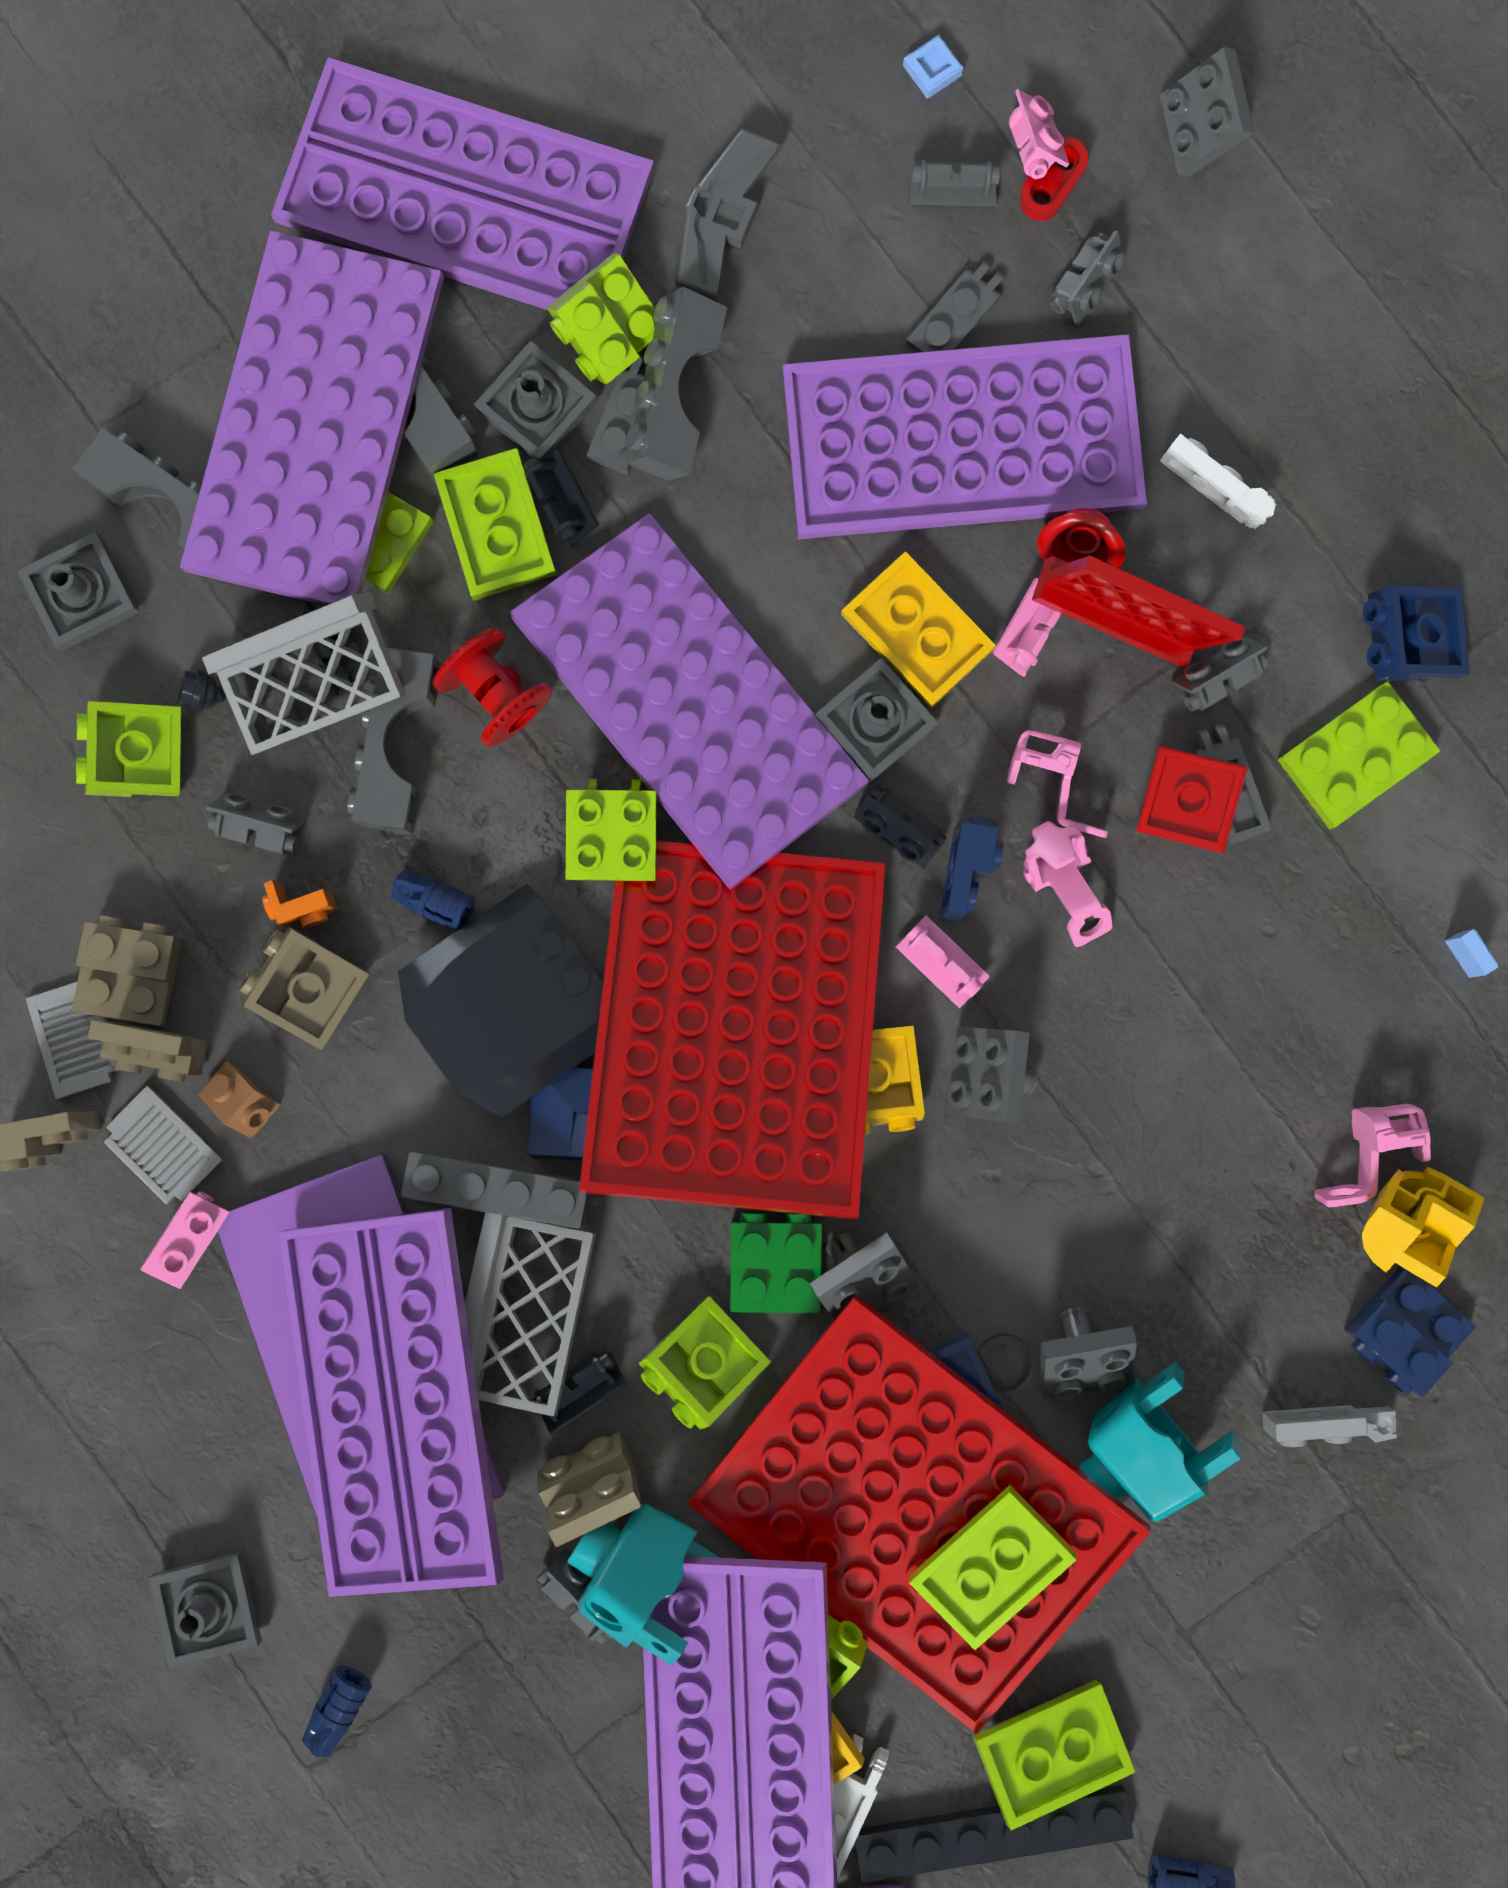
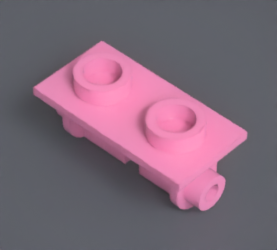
[1009,89,1069,179]
[992,578,1061,677]
[896,915,990,1008]
[140,1191,230,1289]

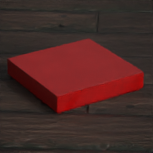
[1136,746,1249,854]

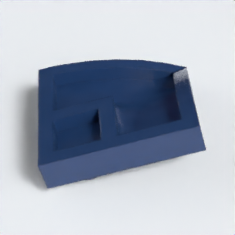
[527,1068,593,1161]

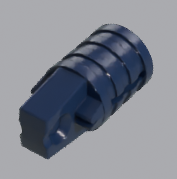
[391,870,475,932]
[302,1666,372,1757]
[1148,1854,1236,1888]

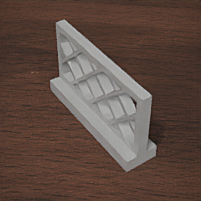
[202,592,406,755]
[465,1212,596,1416]

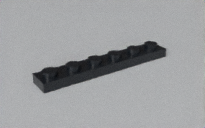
[855,1785,1134,1883]

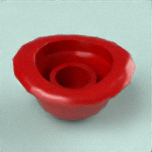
[1037,508,1126,569]

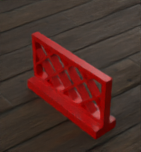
[1032,555,1245,667]

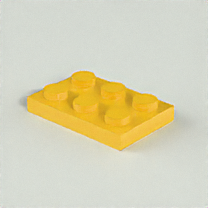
[841,551,996,708]

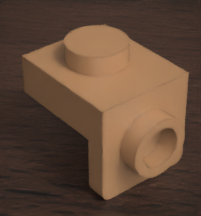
[198,1060,279,1138]

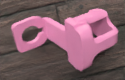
[1007,731,1108,838]
[1023,821,1113,947]
[1314,1104,1431,1207]

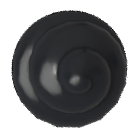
[177,669,226,713]

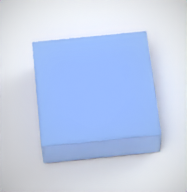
[903,34,963,99]
[1445,929,1499,978]

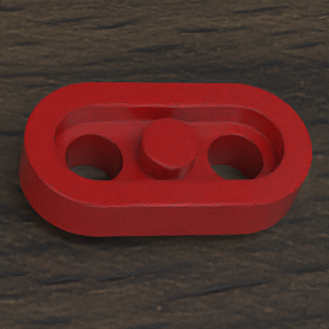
[1019,137,1088,221]

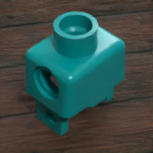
[1080,1362,1241,1522]
[567,1504,719,1666]

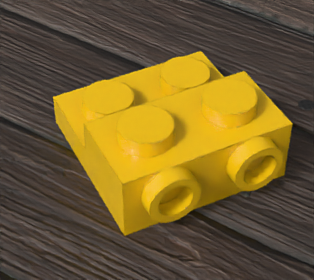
[865,1026,925,1135]

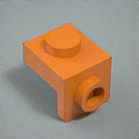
[262,880,338,928]

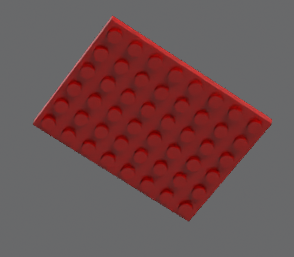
[579,841,885,1219]
[688,1295,1151,1734]

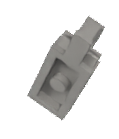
[1262,1405,1397,1447]

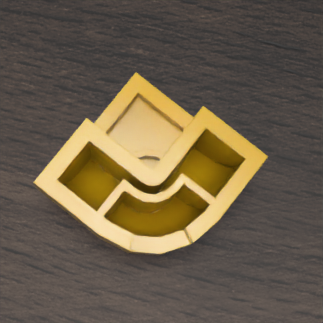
[1362,1167,1485,1288]

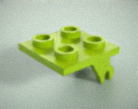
[566,779,657,881]

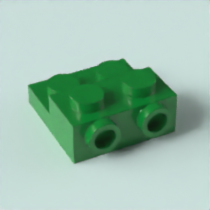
[730,1212,822,1313]

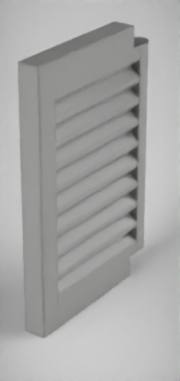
[25,982,119,1100]
[104,1085,224,1205]

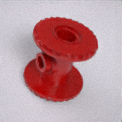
[433,628,552,747]

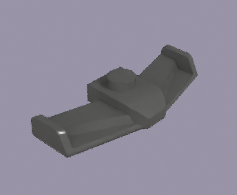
[676,128,781,302]

